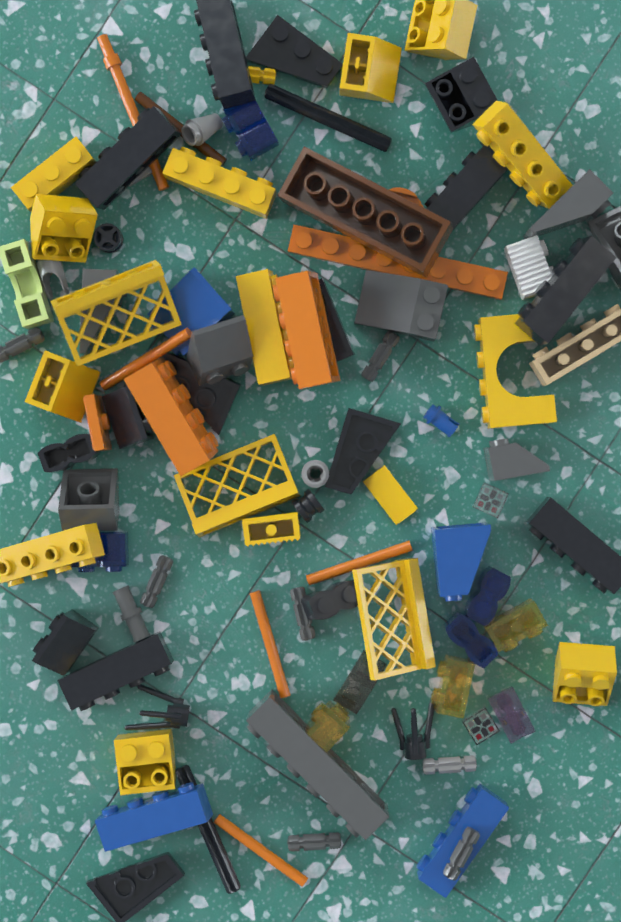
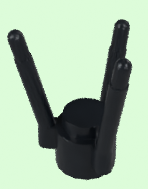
[124,684,190,730]
[391,692,436,760]

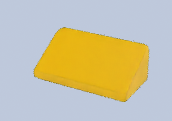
[363,465,418,525]

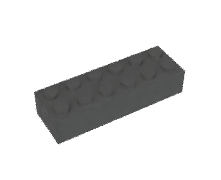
[246,689,389,841]

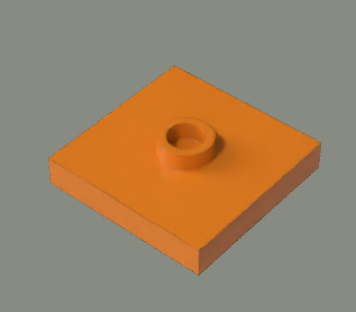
[83,394,112,451]

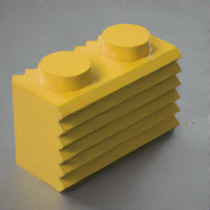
[242,512,301,547]

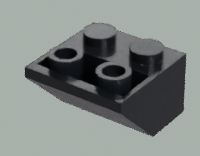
[425,57,498,133]
[102,386,154,449]
[32,609,99,676]

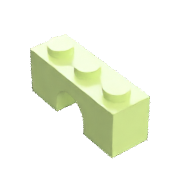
[0,239,54,329]

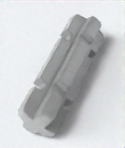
[422,755,477,775]

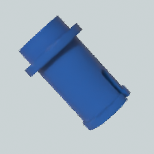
[423,404,460,437]

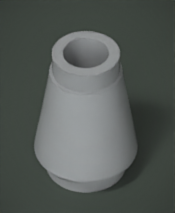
[181,113,223,146]
[301,460,329,488]

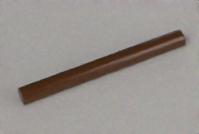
[134,92,227,167]

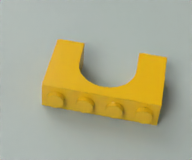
[474,314,557,428]

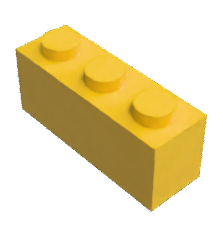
[11,136,96,212]

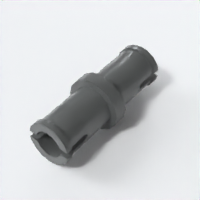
[112,585,150,642]

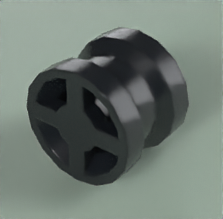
[94,223,124,253]
[291,488,325,523]

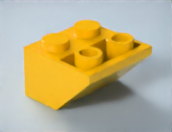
[404,0,478,60]
[339,33,402,103]
[30,194,98,263]
[25,350,101,423]
[552,642,617,706]
[114,728,176,795]

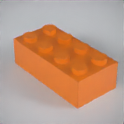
[273,270,341,389]
[124,357,219,476]

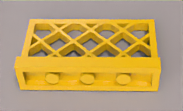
[50,260,182,367]
[174,434,300,537]
[352,558,436,681]

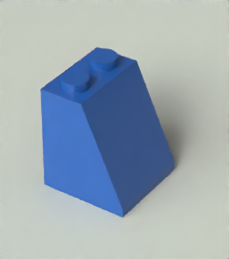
[147,267,235,357]
[431,522,491,601]

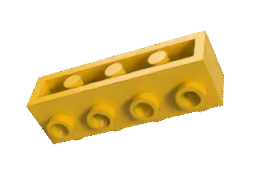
[472,101,573,209]
[162,147,277,219]
[236,269,294,385]
[0,523,105,587]

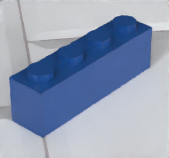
[95,782,213,852]
[416,784,509,898]

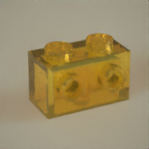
[482,598,548,652]
[431,655,475,719]
[307,701,350,752]

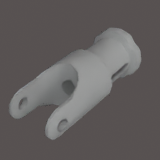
[29,240,69,300]

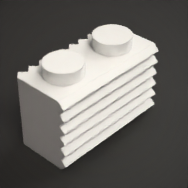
[504,235,554,300]

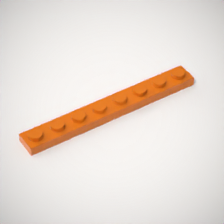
[288,224,508,300]

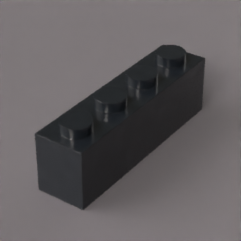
[194,0,256,109]
[75,106,182,210]
[424,141,508,231]
[515,236,617,345]
[526,497,621,594]
[57,631,174,711]

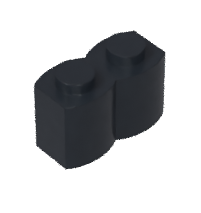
[37,434,101,472]
[301,580,358,620]

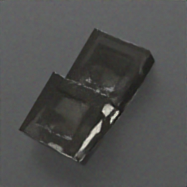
[333,650,387,714]

